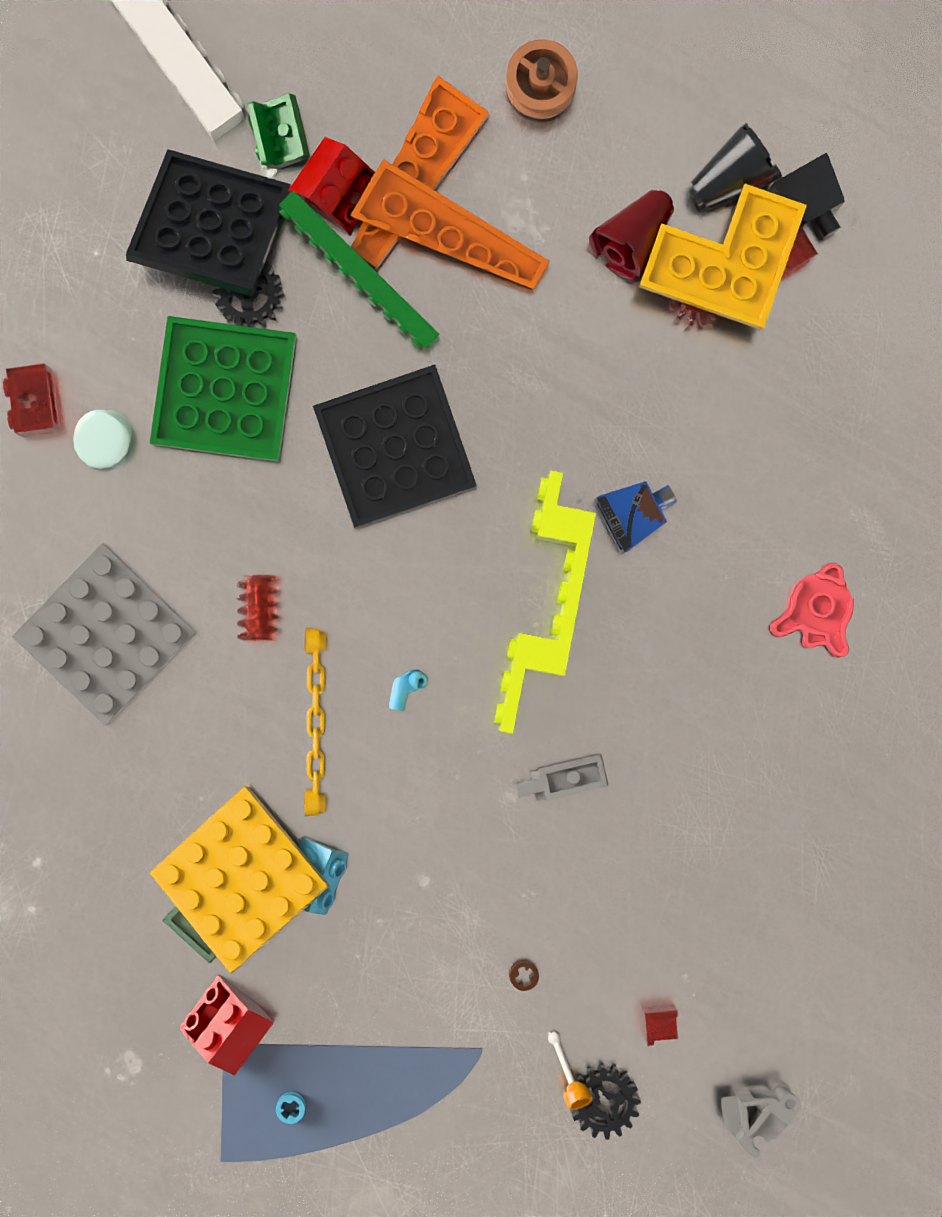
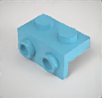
[298,837,349,915]

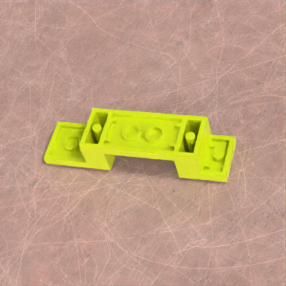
[494,470,596,734]

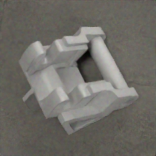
[721,1082,800,1157]

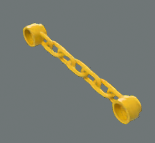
[304,628,326,816]

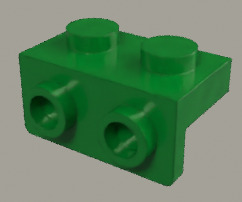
[247,93,310,169]

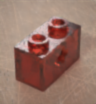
[3,363,60,437]

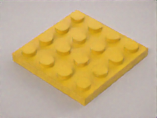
[150,786,330,973]

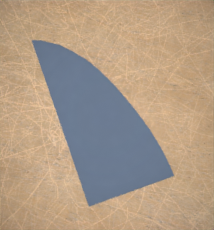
[221,1044,483,1162]

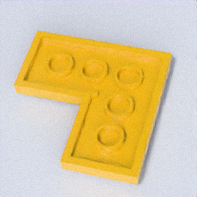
[639,184,807,330]

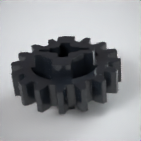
[212,264,284,327]
[572,1065,641,1140]

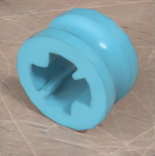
[276,1091,306,1124]

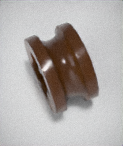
[509,960,539,991]

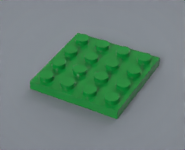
[150,316,297,462]

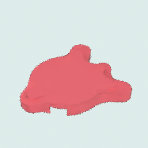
[770,563,854,658]

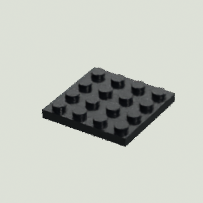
[126,149,291,296]
[313,364,477,529]

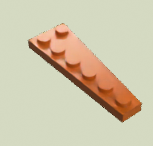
[351,76,489,270]
[351,159,550,289]

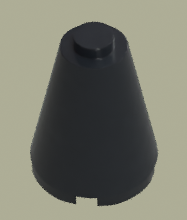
[689,123,782,209]

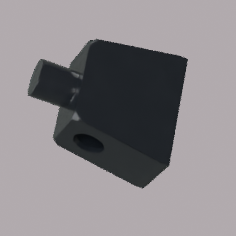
[768,153,845,238]

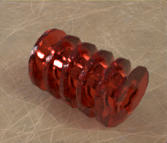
[236,575,278,641]

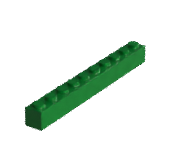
[279,191,440,350]

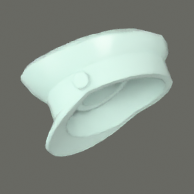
[73,410,131,469]

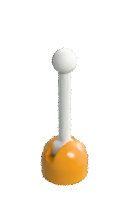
[548,1032,593,1110]

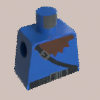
[594,481,677,555]

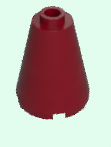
[589,190,674,279]

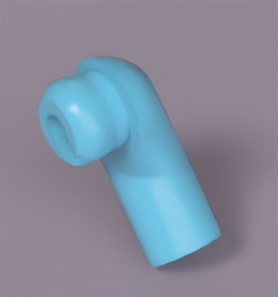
[388,670,427,711]

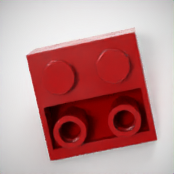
[289,137,375,234]
[179,976,274,1076]

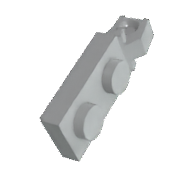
[516,754,609,801]

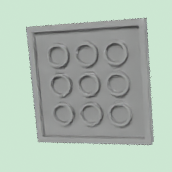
[12,543,197,726]

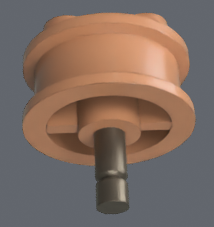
[506,39,578,119]

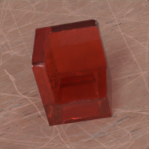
[786,225,818,270]
[642,1004,678,1046]

